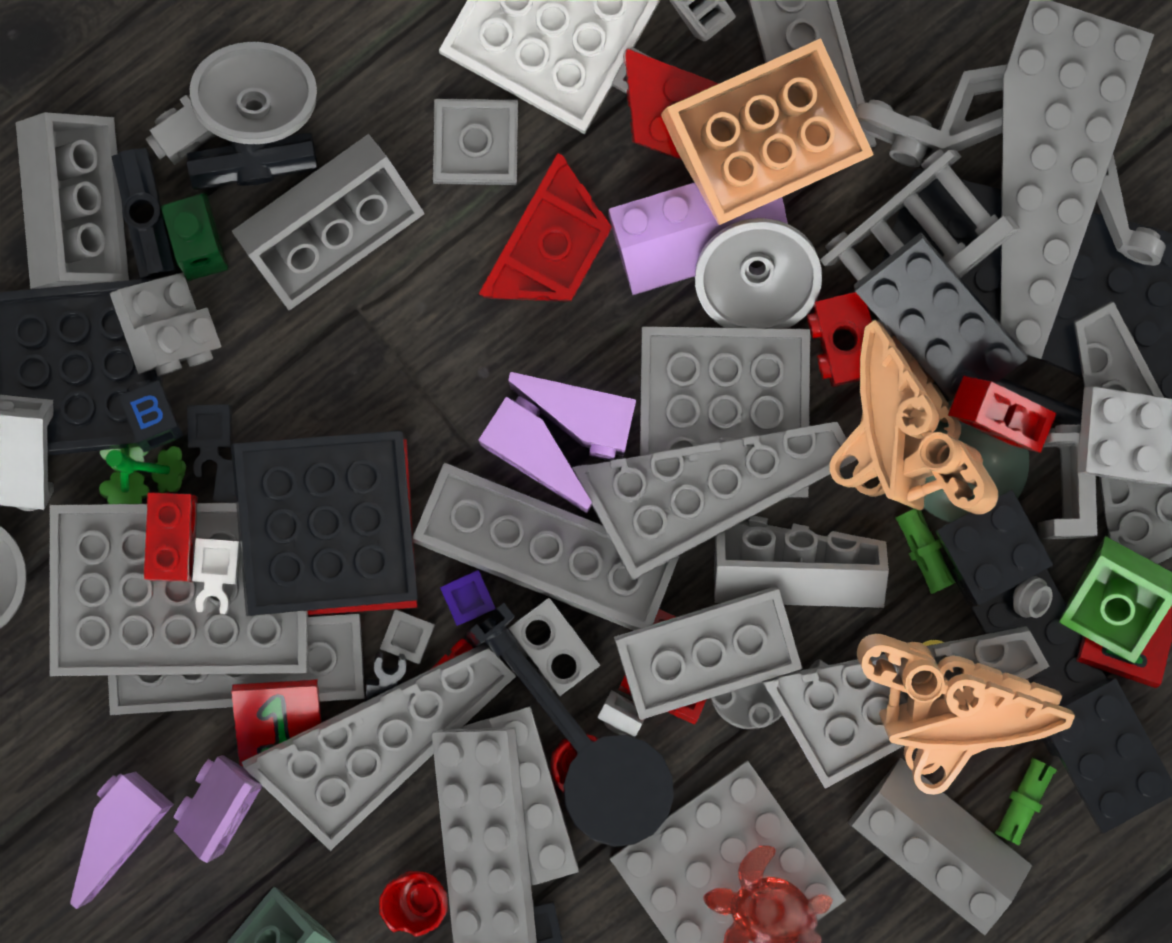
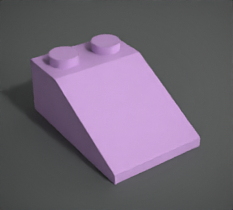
[509,372,636,461]
[479,396,592,513]
[173,755,263,863]
[70,772,174,909]

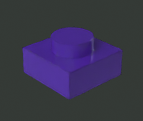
[440,570,496,626]

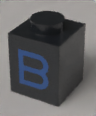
[119,380,183,453]

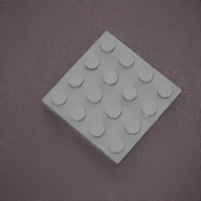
[640,326,810,498]
[610,760,846,943]

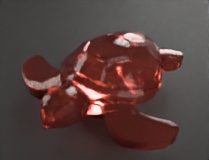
[703,845,833,943]

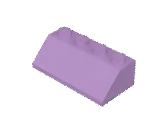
[608,183,788,295]

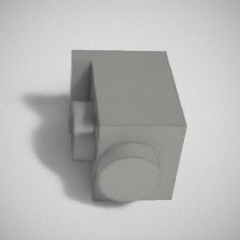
[146,95,215,165]

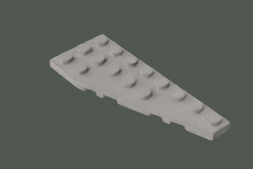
[1000,0,1154,359]

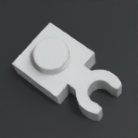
[192,538,240,614]

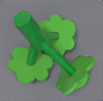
[99,446,186,504]

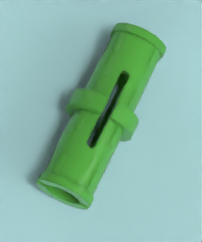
[895,509,956,594]
[995,758,1057,845]

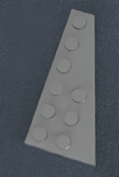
[1074,301,1172,564]
[572,422,857,580]
[763,626,1050,789]
[242,643,516,851]

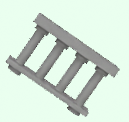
[820,149,1021,336]

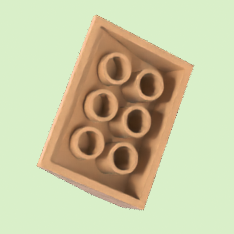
[661,38,874,225]

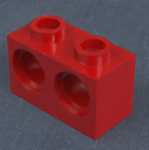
[948,376,1057,453]
[144,493,198,582]

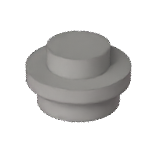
[1013,576,1053,618]

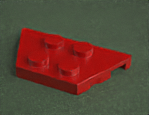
[623,49,719,161]
[479,153,612,302]

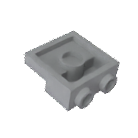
[110,273,222,376]

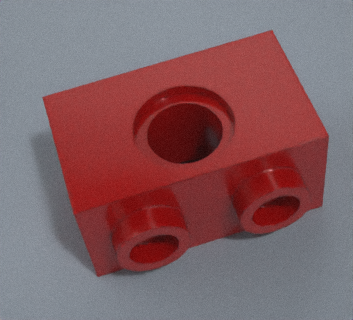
[807,292,872,387]

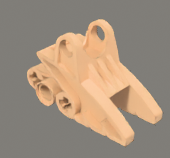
[830,320,998,514]
[857,633,1075,795]

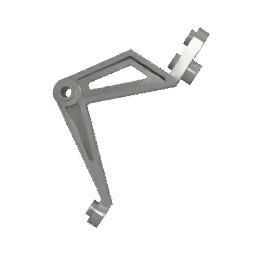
[855,65,1166,266]

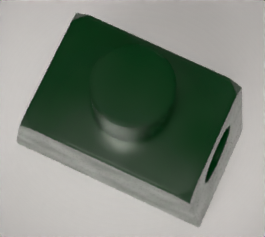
[161,193,229,281]

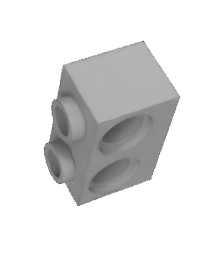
[508,598,600,696]

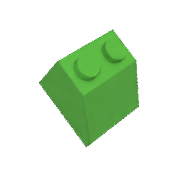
[1059,536,1172,664]

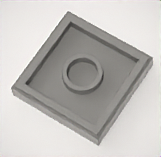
[433,99,518,185]

